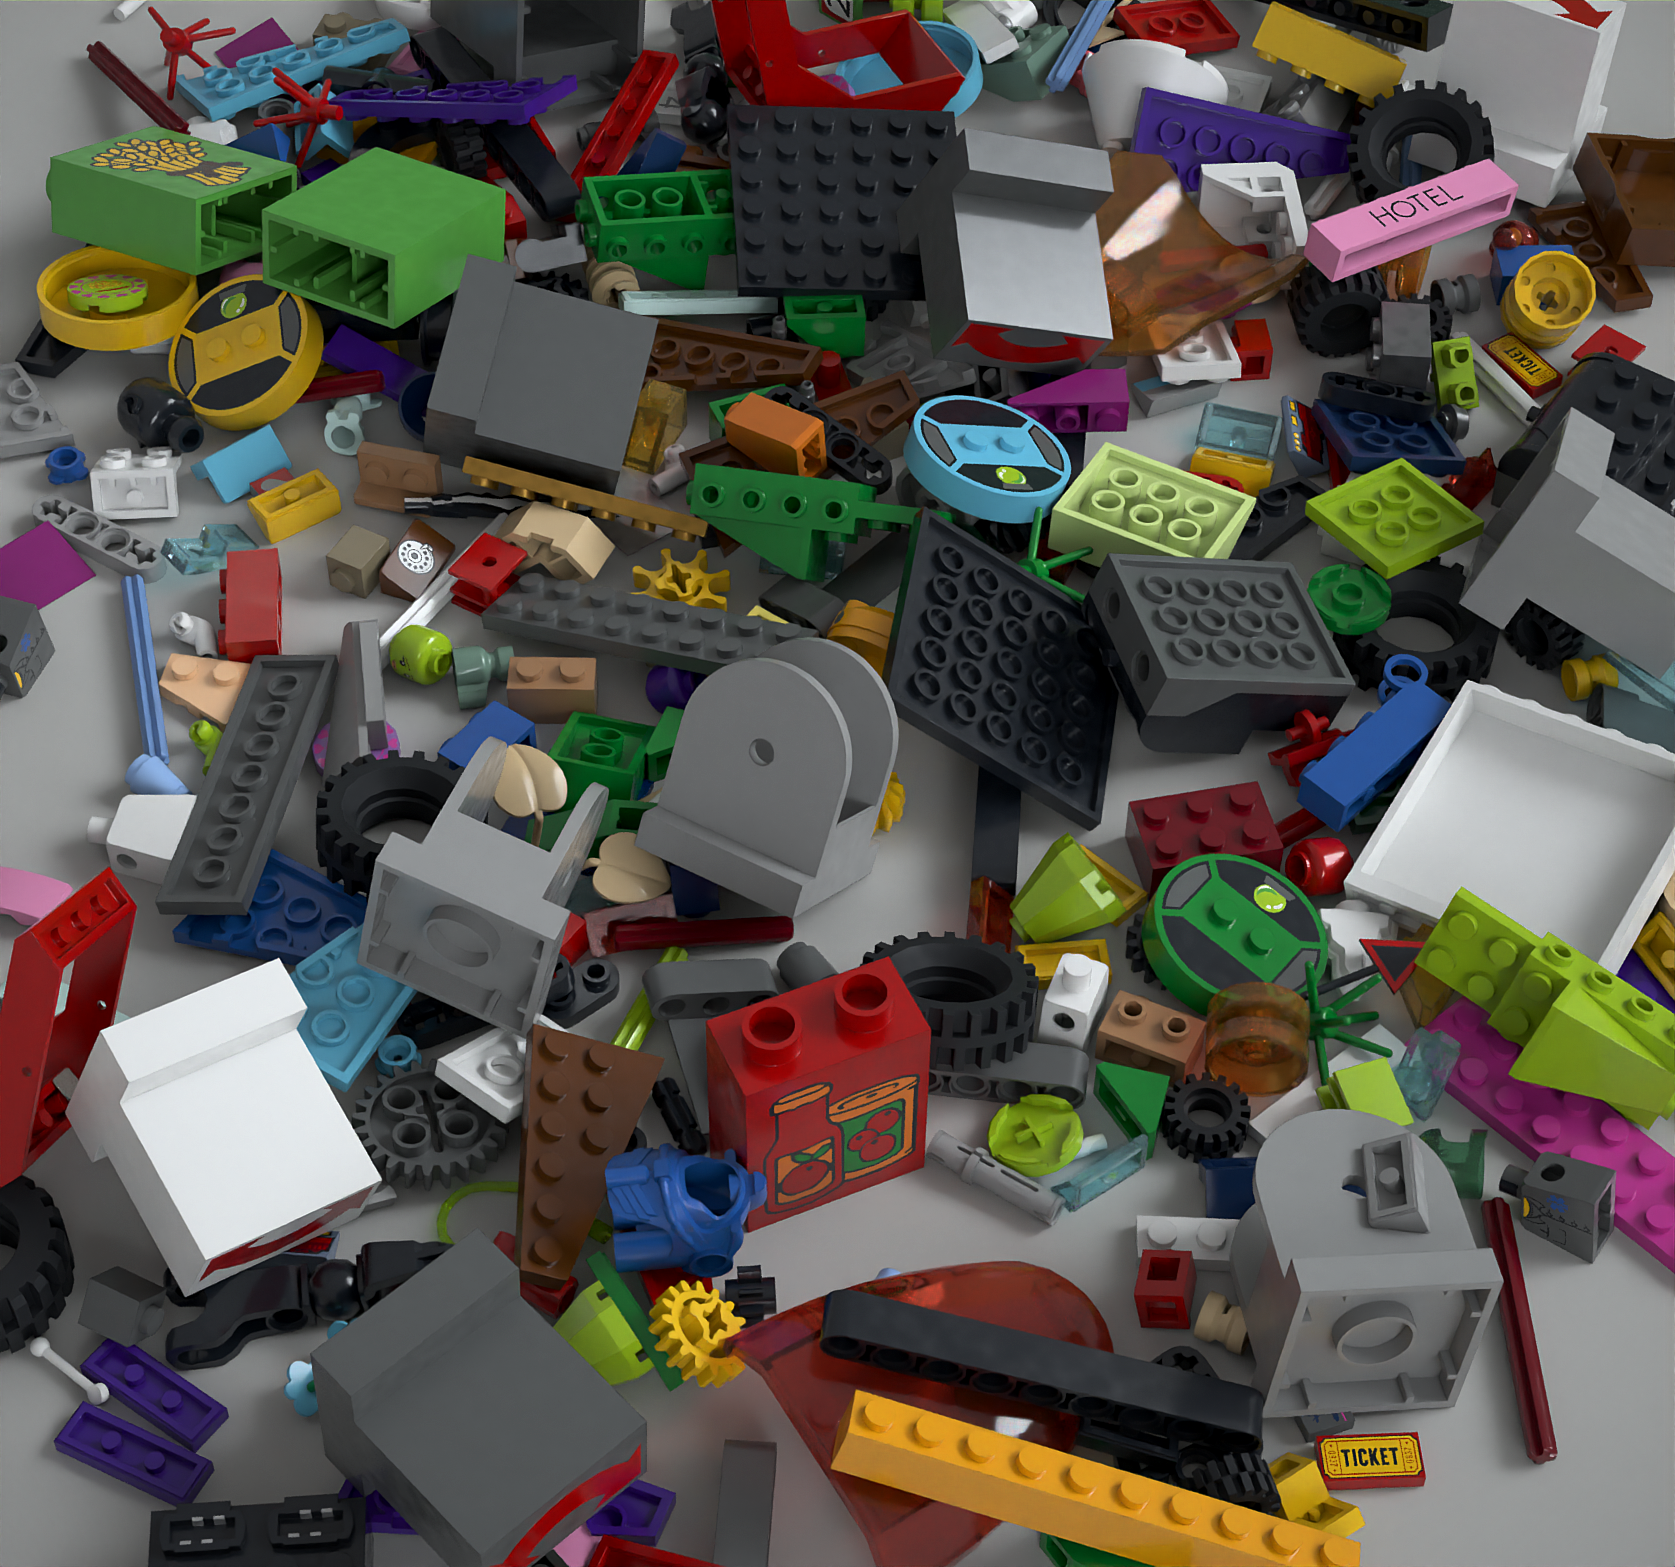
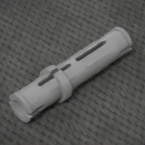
[926,1130,1066,1226]

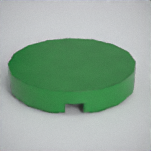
[1307,564,1391,635]

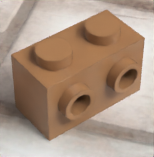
[507,656,599,724]
[1095,989,1206,1088]

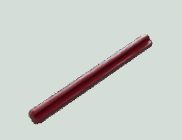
[86,41,191,135]
[1480,1197,1558,1464]

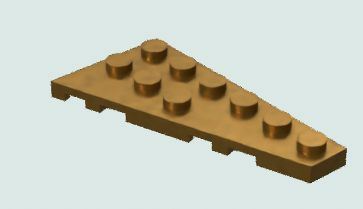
[462,456,709,543]

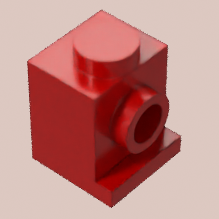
[1229,318,1273,381]
[1134,1249,1197,1329]

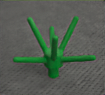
[1016,507,1093,604]
[1286,961,1393,1086]

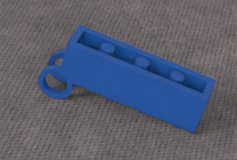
[1296,654,1452,833]

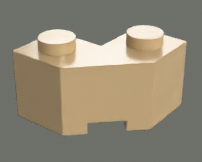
[494,500,615,584]

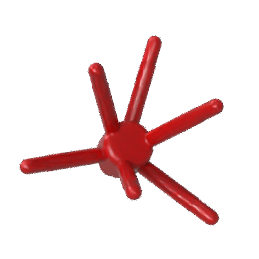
[148,7,236,101]
[253,67,343,168]

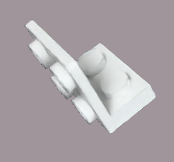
[90,446,183,520]

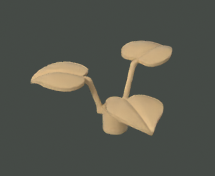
[493,744,671,904]

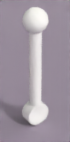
[30,1337,109,1405]

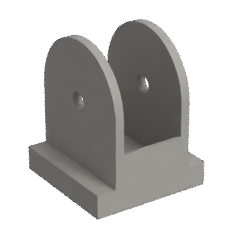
[634,637,899,919]
[357,736,609,1039]
[1229,1109,1504,1418]

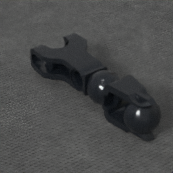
[670,1,735,153]
[163,1240,455,1370]

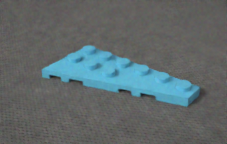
[175,18,410,122]
[289,923,418,1093]

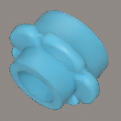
[375,1035,422,1078]

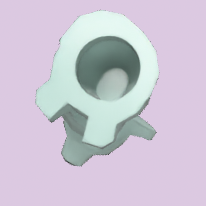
[324,393,382,456]

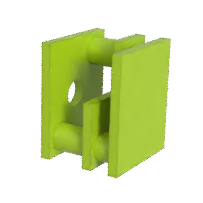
[1315,1057,1414,1127]

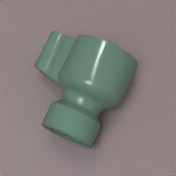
[451,645,514,709]

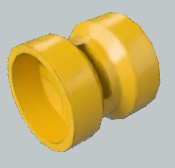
[1561,653,1619,701]

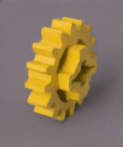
[648,1280,752,1388]

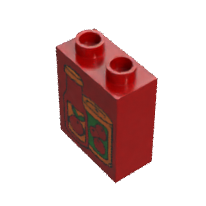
[705,956,931,1233]

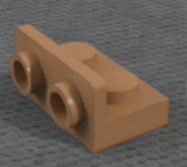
[353,441,444,518]

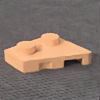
[158,653,251,733]

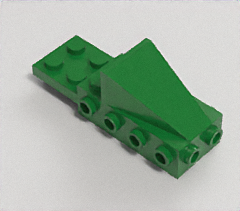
[575,169,735,290]
[686,463,956,582]

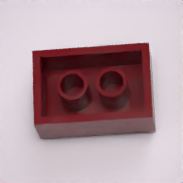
[1125,781,1284,903]

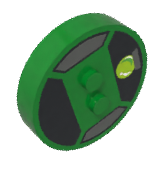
[1142,854,1328,1027]

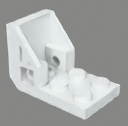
[1194,162,1309,305]

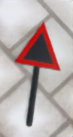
[1299,939,1426,1001]

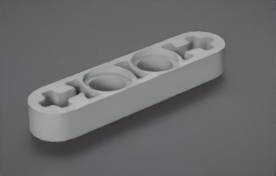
[32,495,167,584]

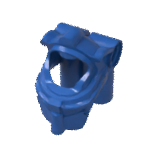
[605,1143,768,1278]

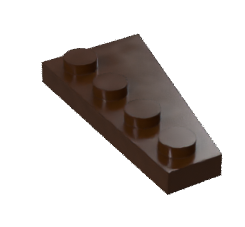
[1527,200,1653,313]

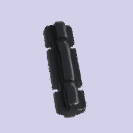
[652,1077,707,1156]

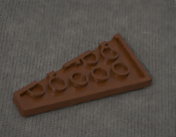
[640,315,824,394]
[678,370,920,558]
[514,1024,665,1291]

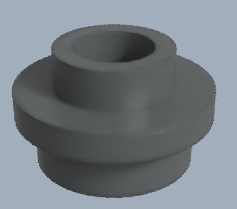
[1435,404,1469,443]

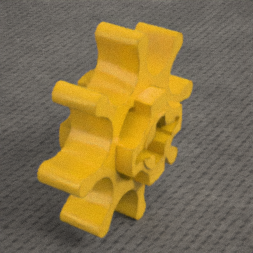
[631,548,731,612]

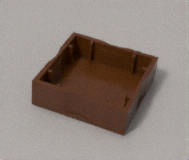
[1572,132,1675,267]

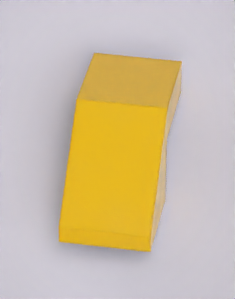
[1268,1452,1366,1538]

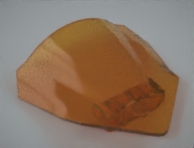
[1095,150,1309,357]

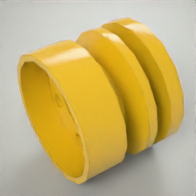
[1500,251,1596,349]

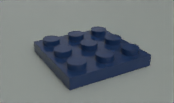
[1311,399,1467,478]

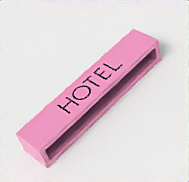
[1303,159,1519,282]

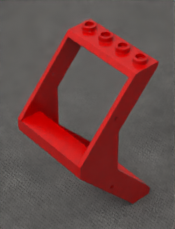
[710,0,966,111]
[0,867,137,1188]

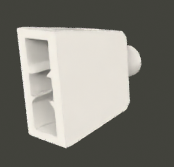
[87,794,197,885]
[1037,953,1109,1054]

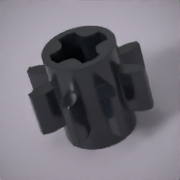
[725,1265,777,1329]

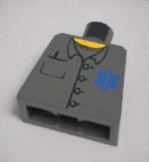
[0,596,55,700]
[1499,1151,1616,1264]

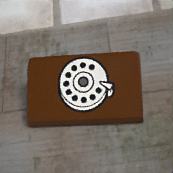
[379,519,456,602]

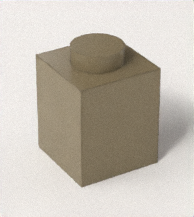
[326,524,391,599]

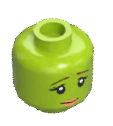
[389,624,452,685]

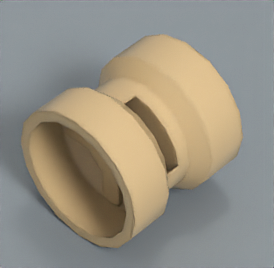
[1194,1290,1250,1356]

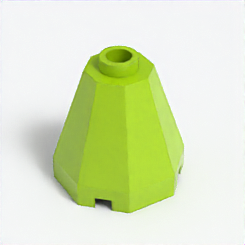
[1009,832,1127,944]
[553,1280,655,1387]

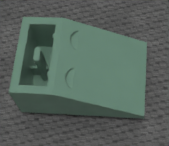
[979,23,1070,102]

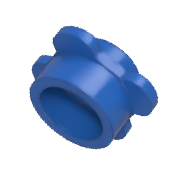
[45,446,89,485]

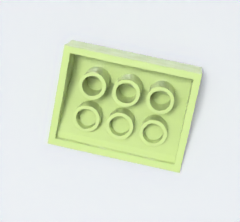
[1047,442,1256,567]

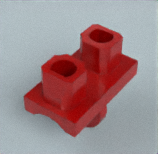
[1268,709,1355,787]

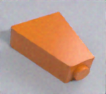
[724,392,827,478]

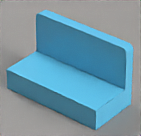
[294,83,354,161]
[190,424,292,504]

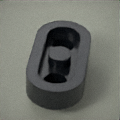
[542,958,620,1029]

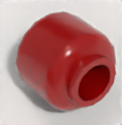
[1285,837,1354,897]

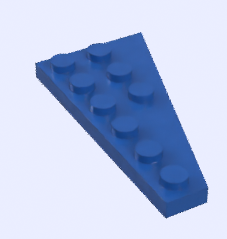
[172,849,368,966]

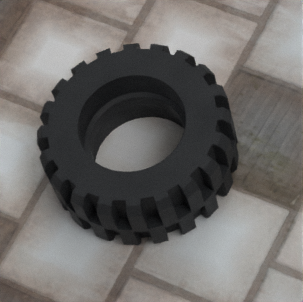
[0,1175,75,1354]

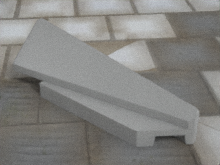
[322,619,388,788]

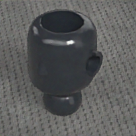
[117,377,204,453]

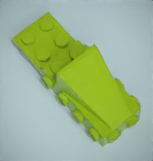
[1414,887,1675,1131]

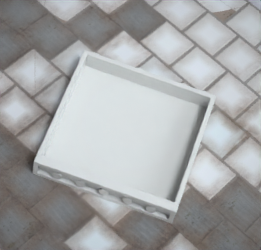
[1344,680,1675,975]

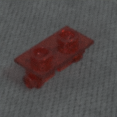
[1441,447,1497,511]

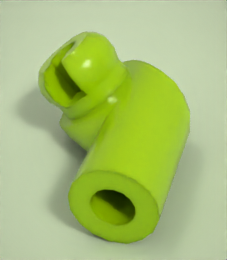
[189,720,223,776]

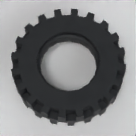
[1347,80,1495,204]
[1332,556,1500,703]
[316,750,488,903]
[860,931,1039,1071]

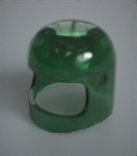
[1418,1128,1488,1200]

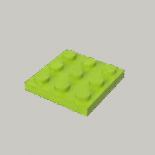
[1305,458,1485,580]

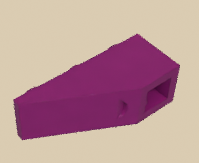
[1007,369,1130,433]

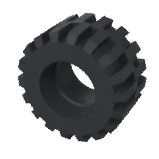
[1287,265,1391,358]

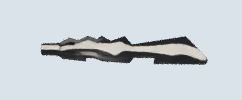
[404,492,620,519]

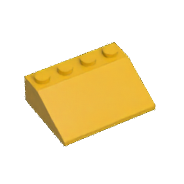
[1252,1,1407,108]

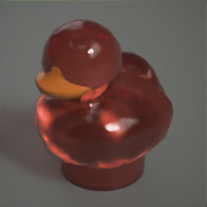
[1489,220,1539,257]

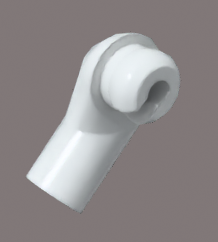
[648,443,688,497]
[169,612,218,659]

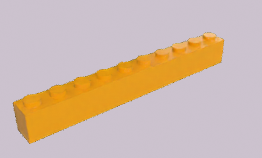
[830,1389,1361,1567]

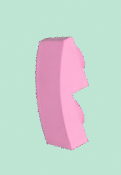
[0,867,73,925]

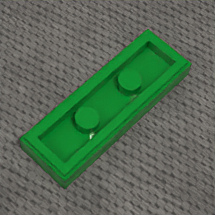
[585,1250,684,1392]

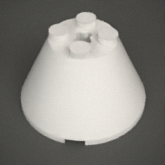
[1082,39,1228,169]

